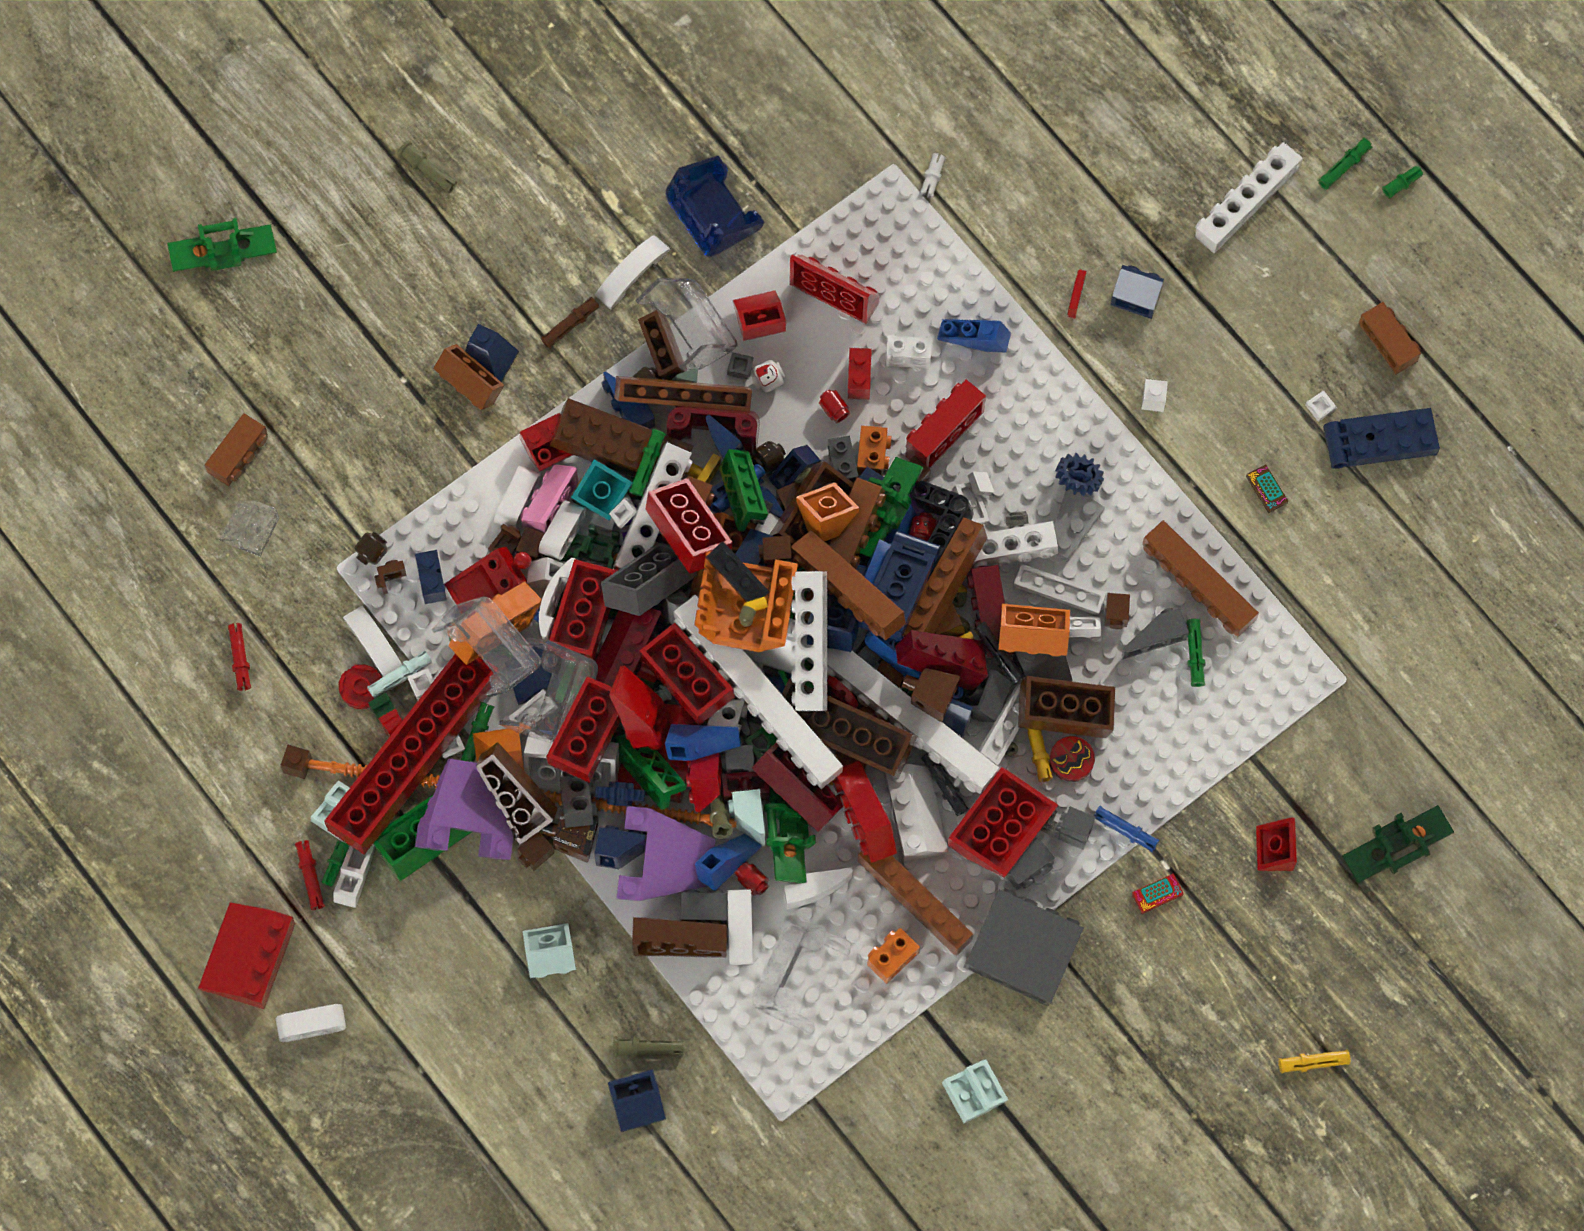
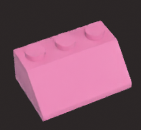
[520,465,578,533]

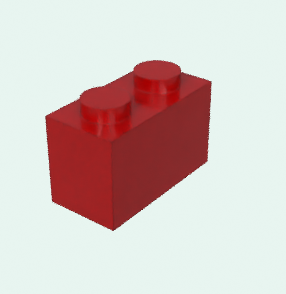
[847,348,872,400]

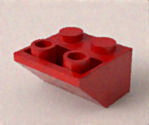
[733,290,786,341]
[519,413,573,472]
[686,752,722,813]

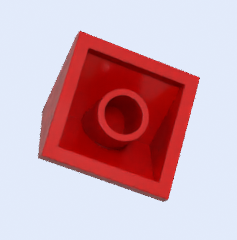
[1256,817,1297,871]

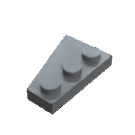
[1054,489,1105,562]

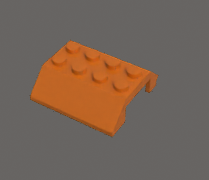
[694,551,798,652]

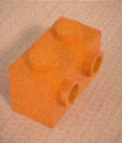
[857,425,892,476]
[867,928,920,984]

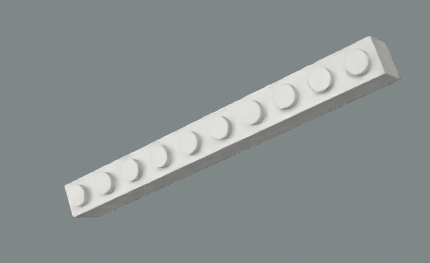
[673,595,843,789]
[806,645,999,794]

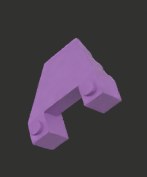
[415,759,513,860]
[616,806,716,901]

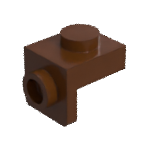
[488,524,521,556]
[374,560,407,594]

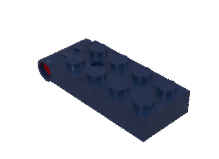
[1323,408,1440,469]
[858,531,941,642]

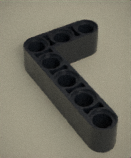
[911,481,974,580]

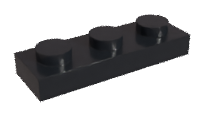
[705,541,769,602]

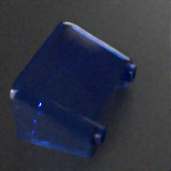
[666,155,765,257]

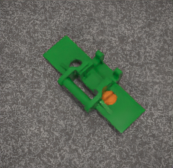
[167,218,277,272]
[860,457,923,558]
[764,785,816,883]

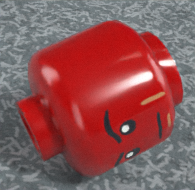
[909,512,938,541]

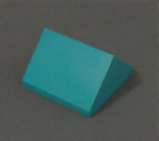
[571,459,633,521]

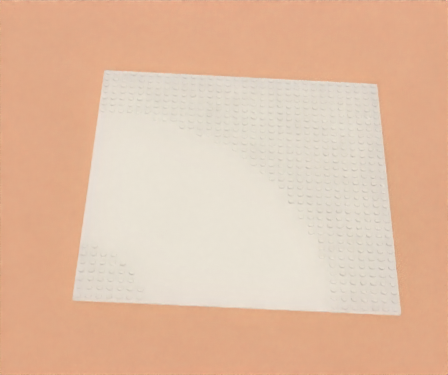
[337,164,1347,1121]

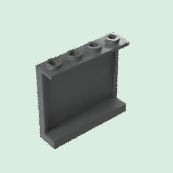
[963,888,1084,1006]

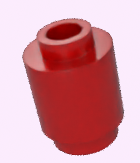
[819,389,850,423]
[735,862,769,896]

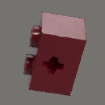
[722,771,770,804]

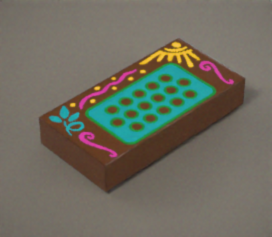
[1246,464,1288,513]

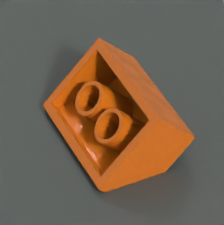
[998,604,1070,657]

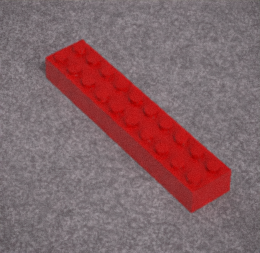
[324,654,501,855]

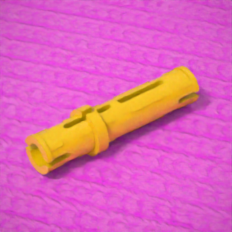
[1027,729,1053,782]
[1278,1049,1351,1073]

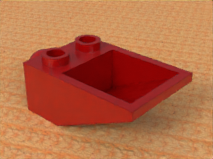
[444,547,531,617]
[609,666,669,750]

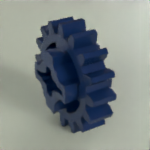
[1055,453,1104,496]
[595,781,646,806]

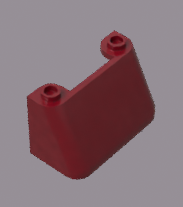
[667,406,760,456]

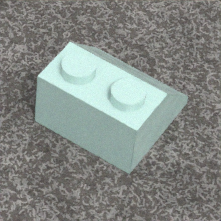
[728,789,765,846]
[523,923,576,978]

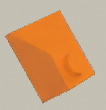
[796,483,859,541]
[473,727,524,770]

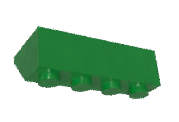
[373,794,472,881]

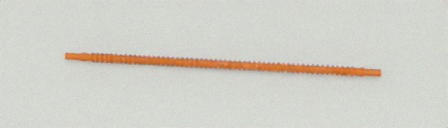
[308,760,737,828]

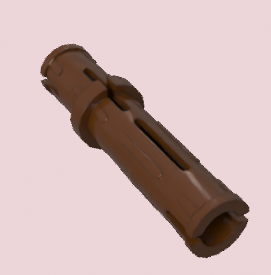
[541,297,600,349]

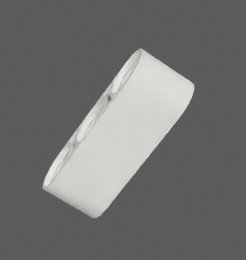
[494,465,541,528]
[539,500,587,560]
[276,1004,346,1042]

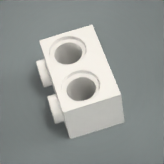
[886,335,932,369]

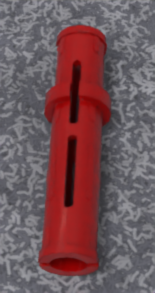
[228,623,252,691]
[295,840,325,910]

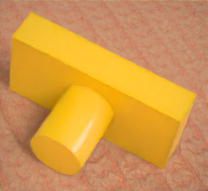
[685,453,721,484]

